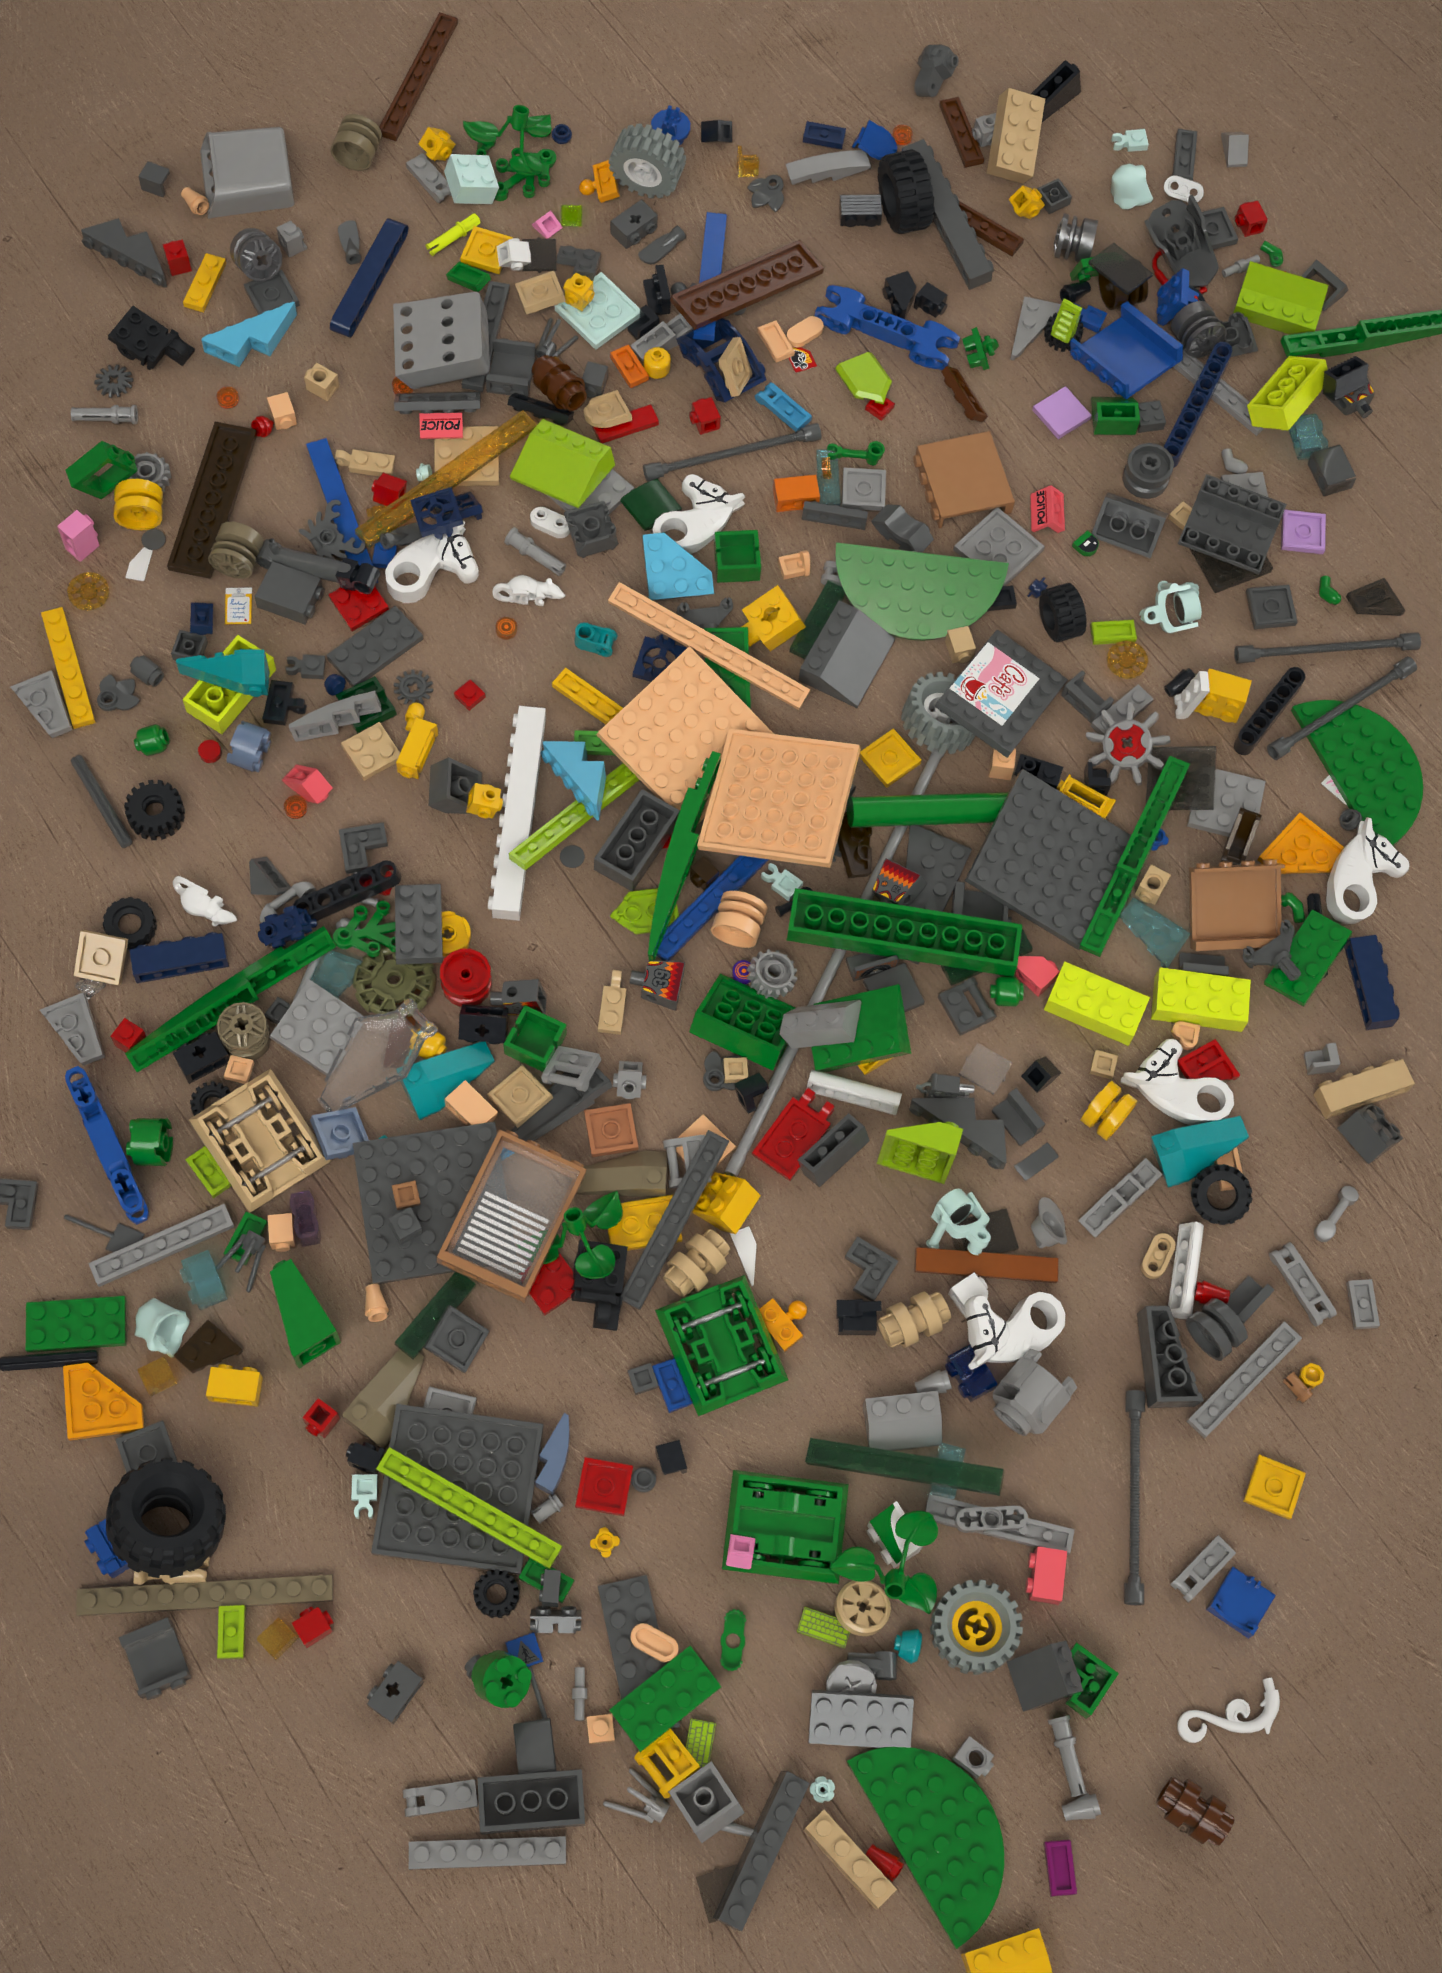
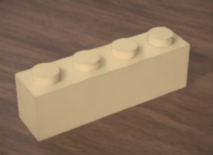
[1314,1059,1415,1119]
[803,1810,897,1910]

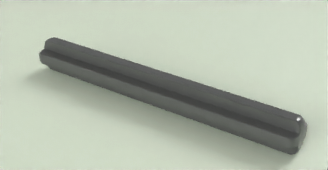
[71,755,132,848]

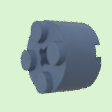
[227,720,271,773]

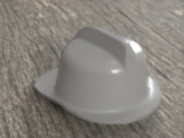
[1031,1197,1067,1249]

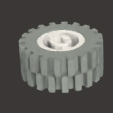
[609,124,686,198]
[901,672,975,754]

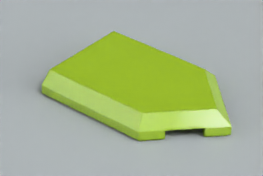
[835,352,892,404]
[610,888,679,935]

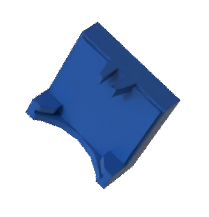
[1206,1567,1276,1639]

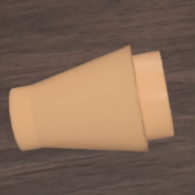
[181,187,209,215]
[365,1284,389,1322]

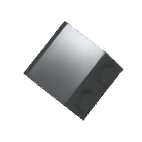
[428,757,482,814]

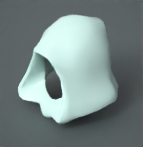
[1111,164,1153,210]
[135,1298,190,1358]

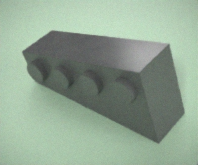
[1137,1306,1204,1408]

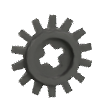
[94,364,133,398]
[393,670,433,705]

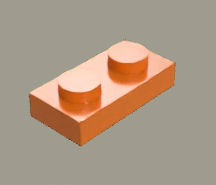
[610,344,649,389]

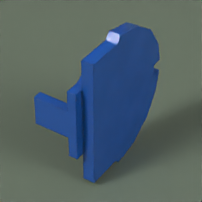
[852,120,897,160]

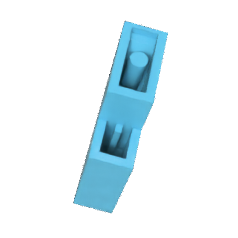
[201,302,297,367]
[541,741,606,820]

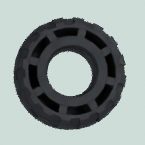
[106,1458,226,1578]

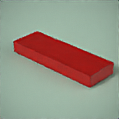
[592,404,659,444]

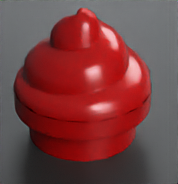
[251,416,274,437]

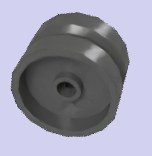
[1122,443,1174,499]
[1186,1298,1248,1361]

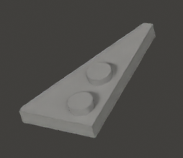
[1010,296,1061,360]

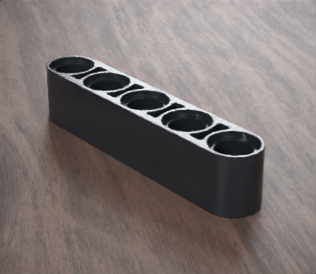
[1234,667,1305,755]
[292,860,402,921]

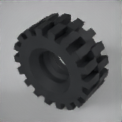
[124,780,185,841]

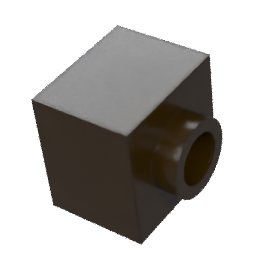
[690,856,719,891]

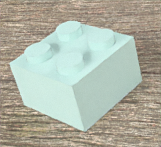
[444,154,499,204]

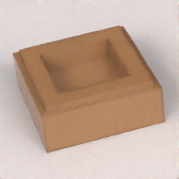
[392,1180,421,1210]

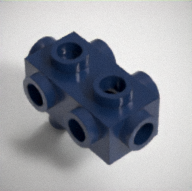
[258,906,317,949]

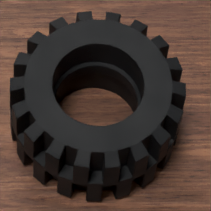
[1039,583,1087,642]
[1191,1164,1252,1225]

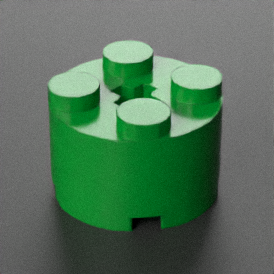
[126,1118,173,1166]
[471,1650,532,1708]

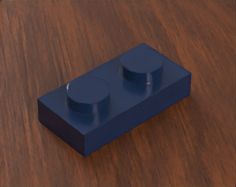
[803,121,846,149]
[190,602,213,635]

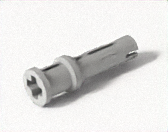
[71,405,138,424]
[504,527,566,576]
[1048,1715,1087,1797]

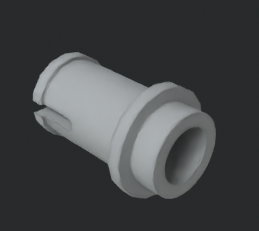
[531,1494,563,1524]

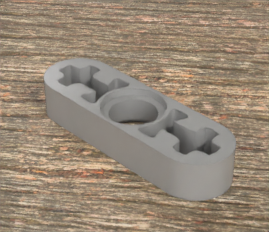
[955,1506,1028,1533]

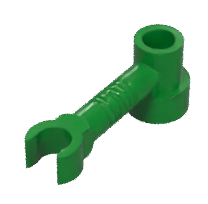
[827,441,885,466]

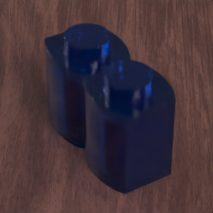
[945,1344,998,1402]

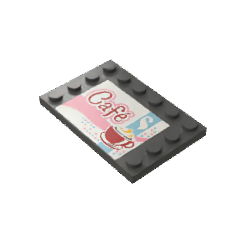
[935,630,1068,758]

